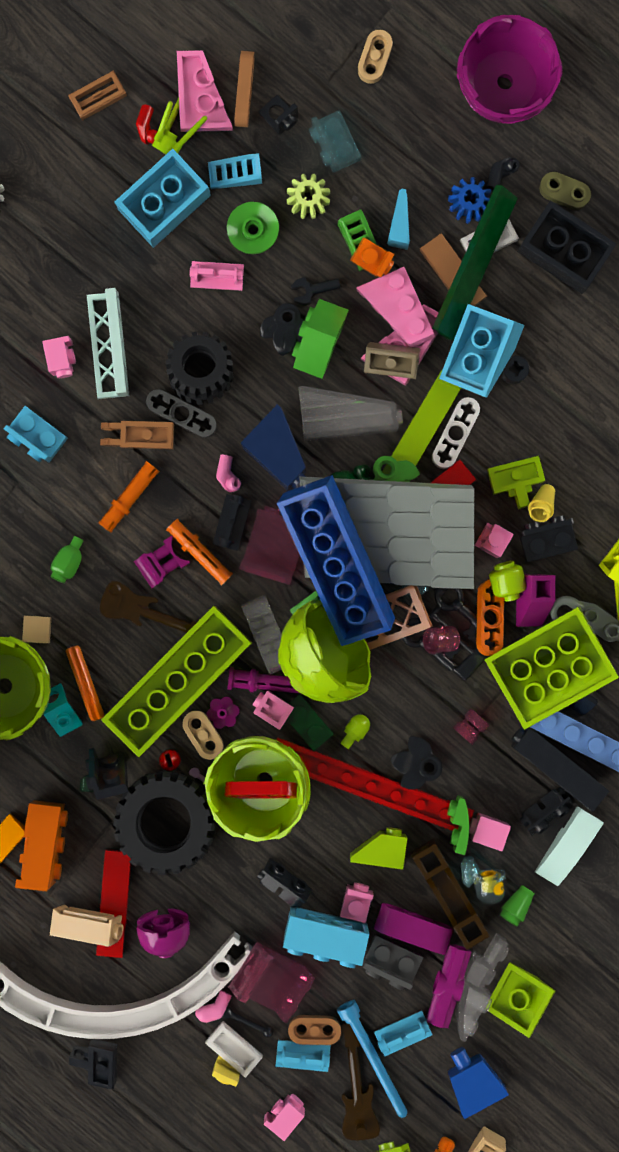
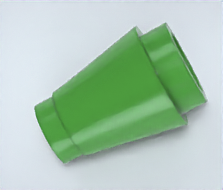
[500,885,535,927]

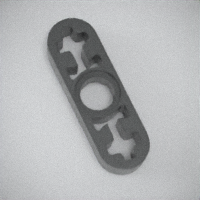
[146,389,217,438]

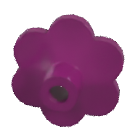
[207,697,239,729]

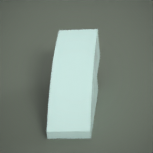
[535,806,604,886]

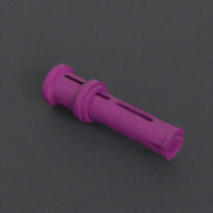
[227,666,301,694]

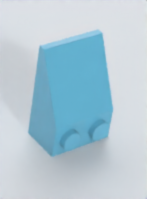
[439,304,524,398]

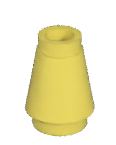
[528,484,555,522]

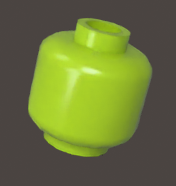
[489,561,526,602]

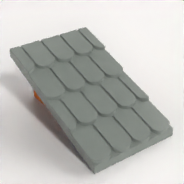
[299,476,474,589]

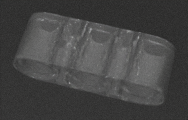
[241,595,282,675]

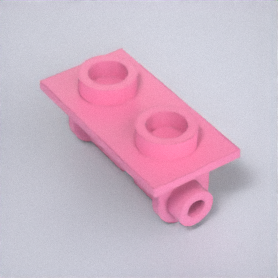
[190,261,244,291]

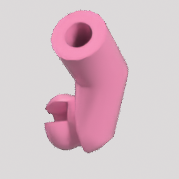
[216,455,241,492]
[195,991,232,1023]

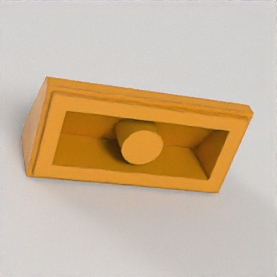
[0,813,25,864]

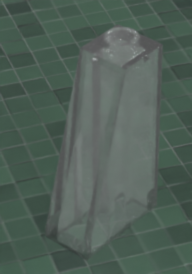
[298,386,403,442]

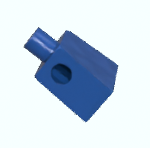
[448,1047,509,1119]

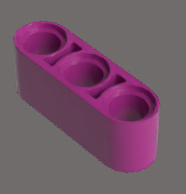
[374,903,454,955]

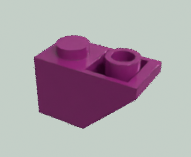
[516,574,555,627]

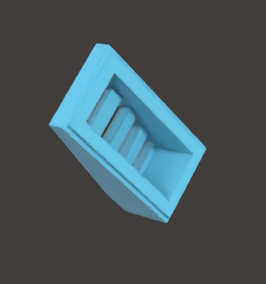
[208,153,262,189]
[387,189,410,250]

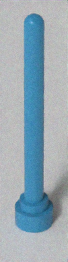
[337,1000,407,1118]

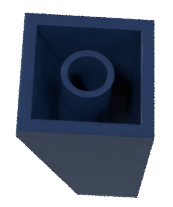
[241,404,306,491]

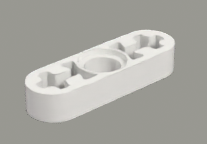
[432,397,480,469]

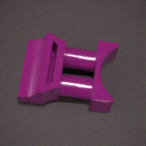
[134,536,190,588]

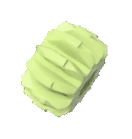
[287,174,330,219]

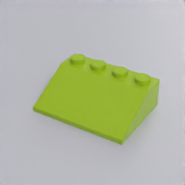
[484,607,619,730]

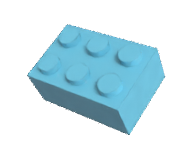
[115,149,211,248]
[283,906,369,968]

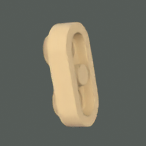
[358,30,393,84]
[183,710,224,760]

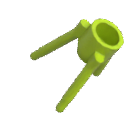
[152,98,207,154]

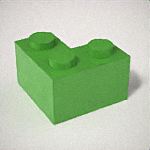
[292,299,349,379]

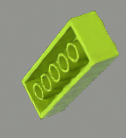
[101,606,252,757]

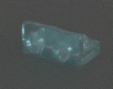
[309,110,361,173]

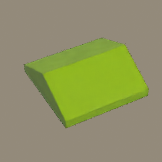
[484,962,555,1038]

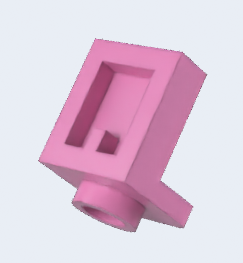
[253,690,295,730]
[340,882,374,923]

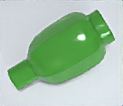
[50,536,83,584]

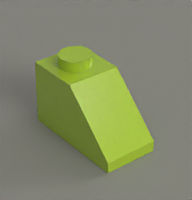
[350,827,407,869]

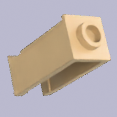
[50,905,123,947]

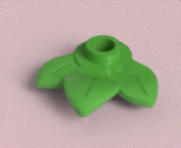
[373,456,420,482]

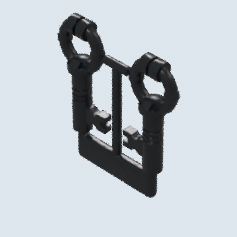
[401,588,495,680]

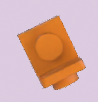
[350,238,394,277]

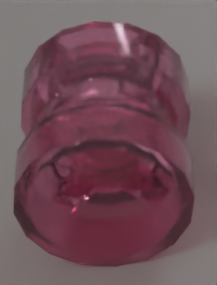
[423,625,460,654]
[453,708,490,745]

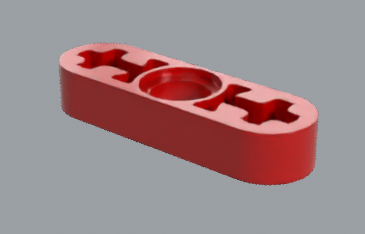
[224,781,297,799]

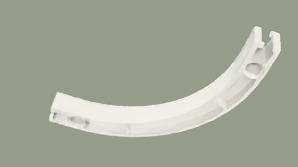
[0,931,254,1039]

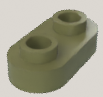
[539,172,591,210]

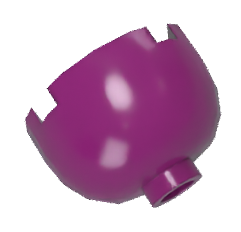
[136,909,190,958]

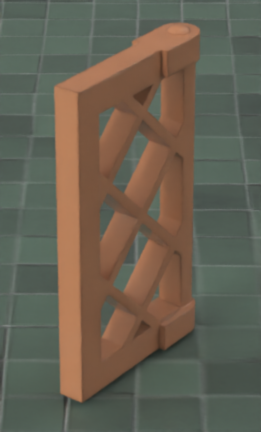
[365,585,433,650]

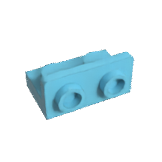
[4,406,68,463]

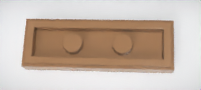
[420,233,487,306]

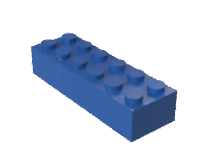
[277,475,395,646]

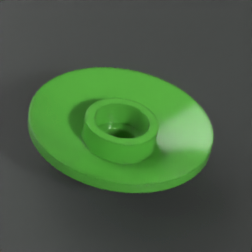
[227,202,279,254]

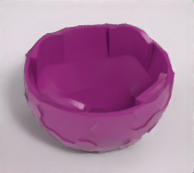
[457,15,562,124]

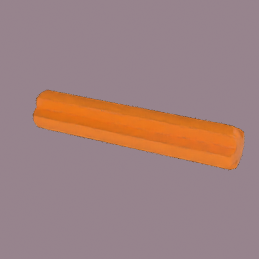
[66,646,104,721]

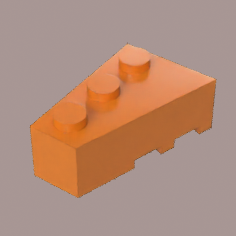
[15,800,68,891]

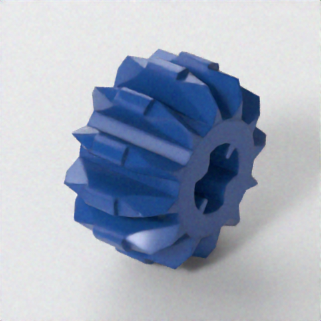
[448,177,491,224]

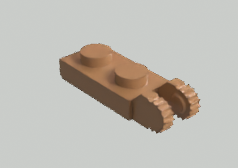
[100,421,174,450]

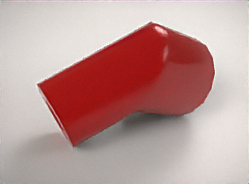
[136,104,157,145]

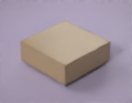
[22,616,51,643]

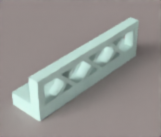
[87,288,129,399]

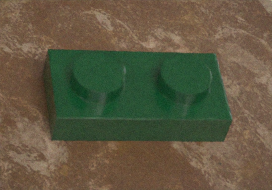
[287,694,334,751]

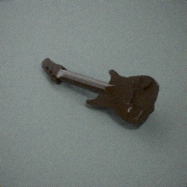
[99,581,196,633]
[341,1022,380,1141]

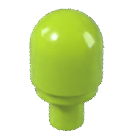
[341,714,370,749]

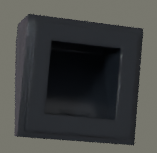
[569,694,598,715]

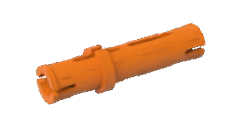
[98,461,160,533]
[166,518,233,586]

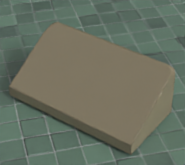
[364,342,421,379]

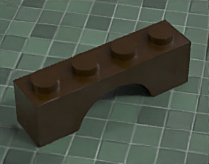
[410,839,490,950]

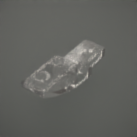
[456,933,509,1042]

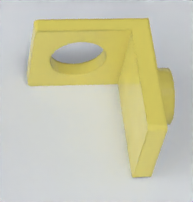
[212,1055,240,1087]

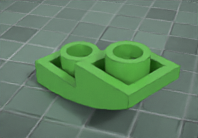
[447,795,469,855]

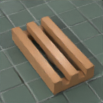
[68,70,127,120]

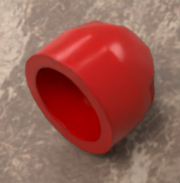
[159,749,181,771]

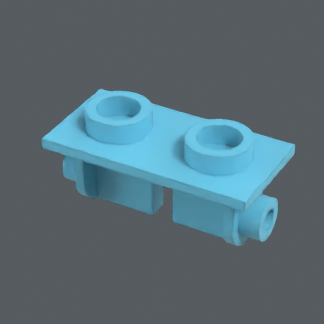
[374,1010,433,1056]
[275,1040,331,1072]

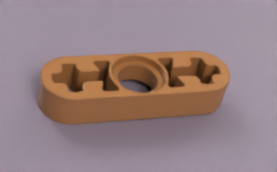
[235,51,255,128]

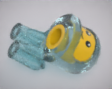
[461,856,506,905]

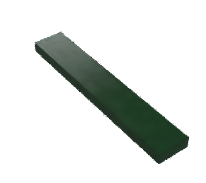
[432,185,518,341]

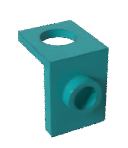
[43,683,83,737]

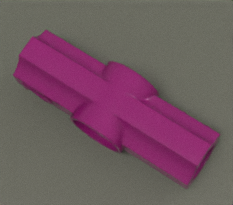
[426,943,471,1028]

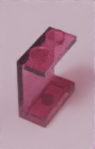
[239,506,300,585]
[229,942,315,1023]

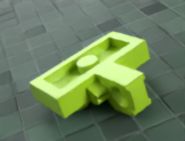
[487,456,545,509]

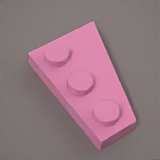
[177,50,233,132]

